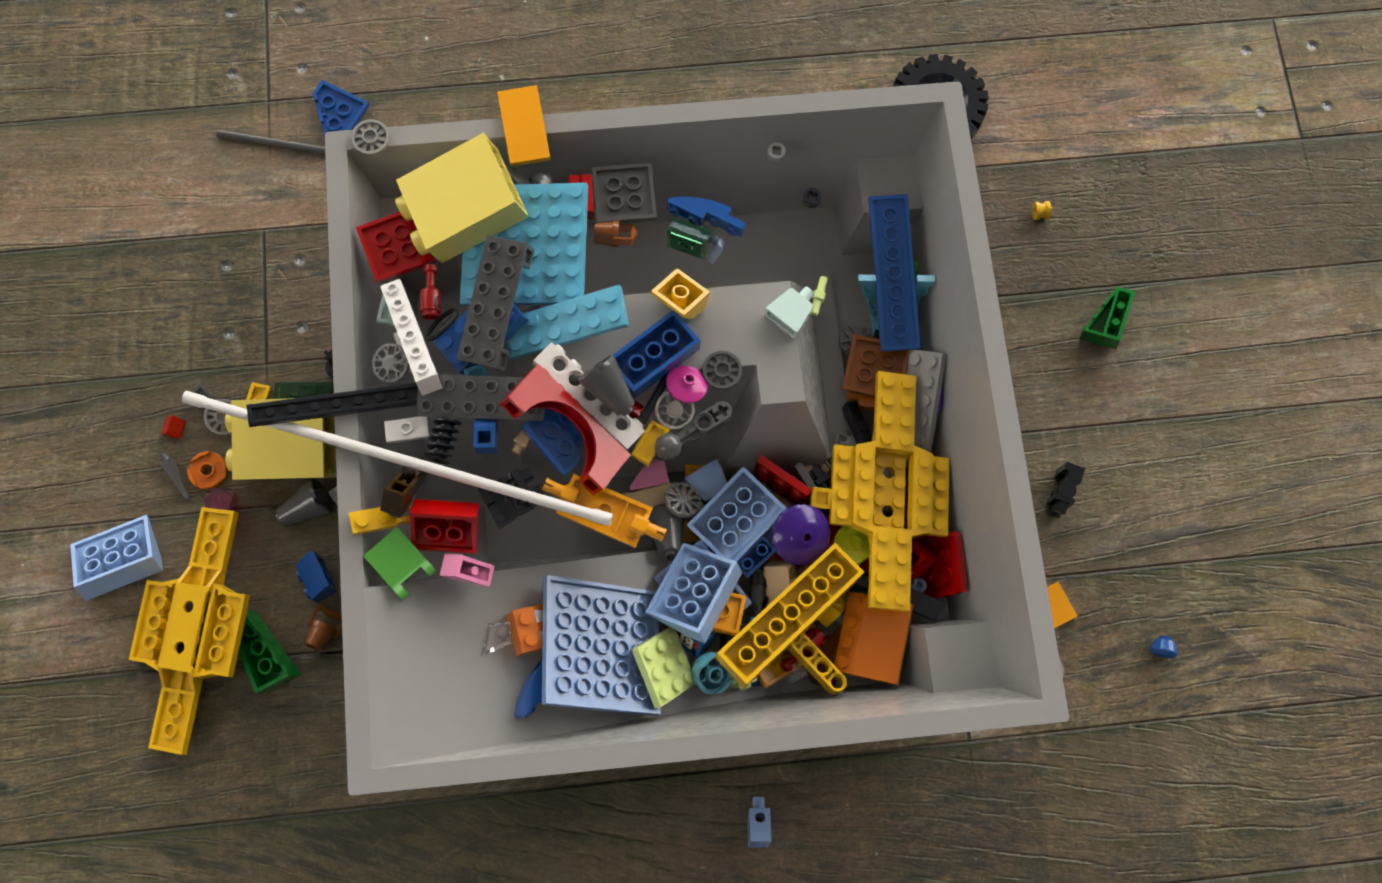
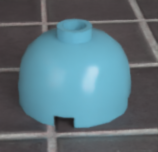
[692,652,733,694]

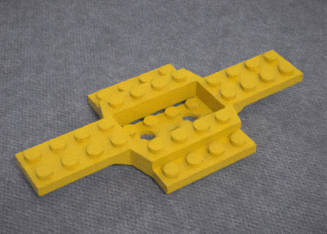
[829,371,949,612]
[129,507,250,755]

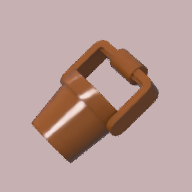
[594,221,638,248]
[305,606,342,652]

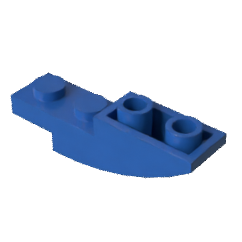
[667,197,746,238]
[737,527,776,578]
[514,659,542,719]

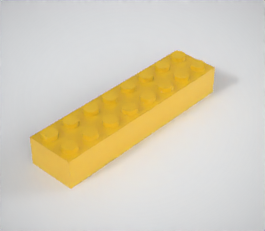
[715,543,864,689]

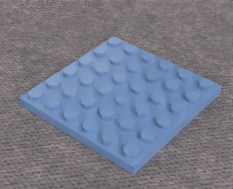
[542,575,661,716]

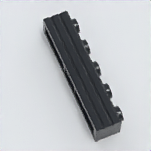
[842,401,872,444]

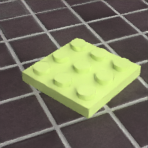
[631,627,695,709]

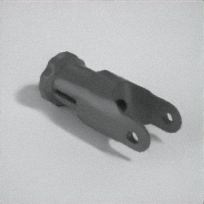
[751,568,768,614]

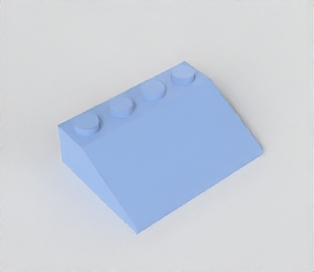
[687,467,787,562]
[70,515,163,601]
[645,543,742,643]

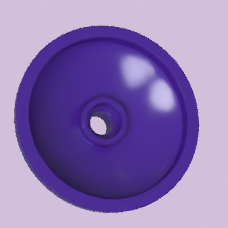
[771,504,830,565]

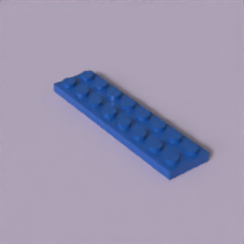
[868,194,921,352]

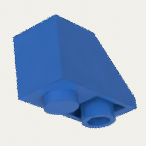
[473,419,498,454]

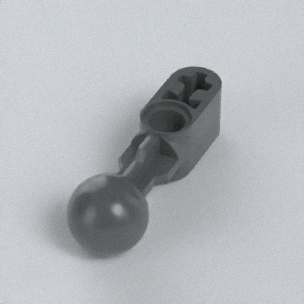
[655,401,732,460]

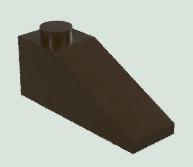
[380,466,427,518]

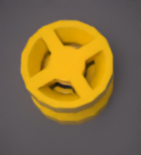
[1032,201,1052,220]

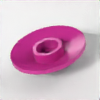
[666,365,708,403]

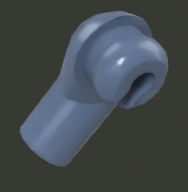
[706,235,725,264]

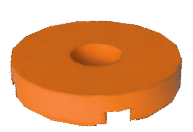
[187,451,228,490]

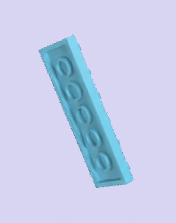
[506,285,629,360]

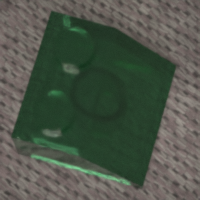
[667,218,713,260]

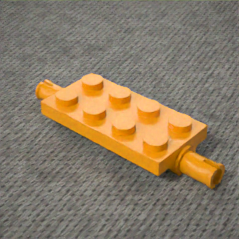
[542,474,667,548]

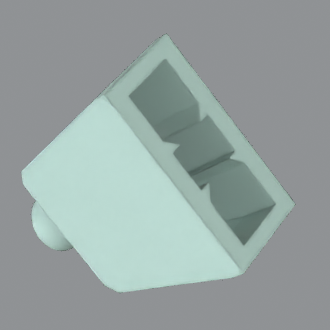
[764,287,814,339]

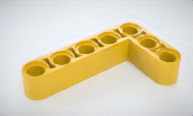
[787,632,847,695]

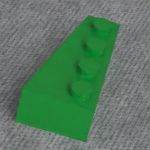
[239,611,302,694]

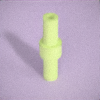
[811,276,828,316]

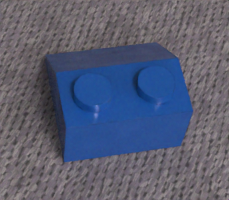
[296,550,338,603]

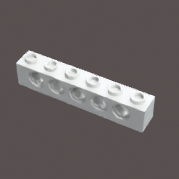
[380,279,443,396]
[533,342,645,450]

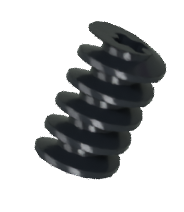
[424,417,462,464]

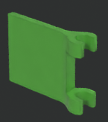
[363,527,437,601]

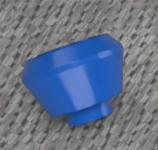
[1149,635,1178,659]

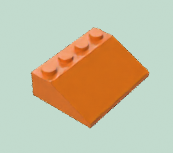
[834,592,914,685]

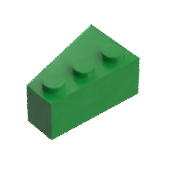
[1080,287,1135,349]

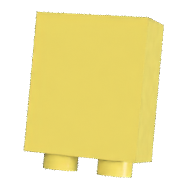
[395,132,529,263]
[225,398,337,480]

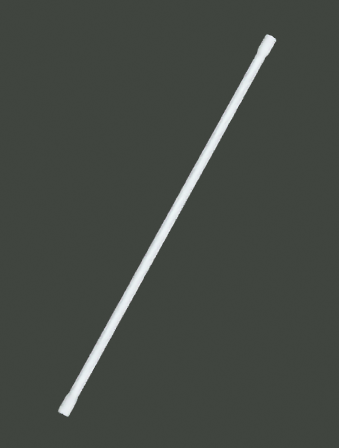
[182,391,613,526]

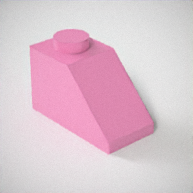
[629,459,669,493]
[440,554,495,587]

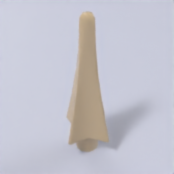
[511,430,531,455]

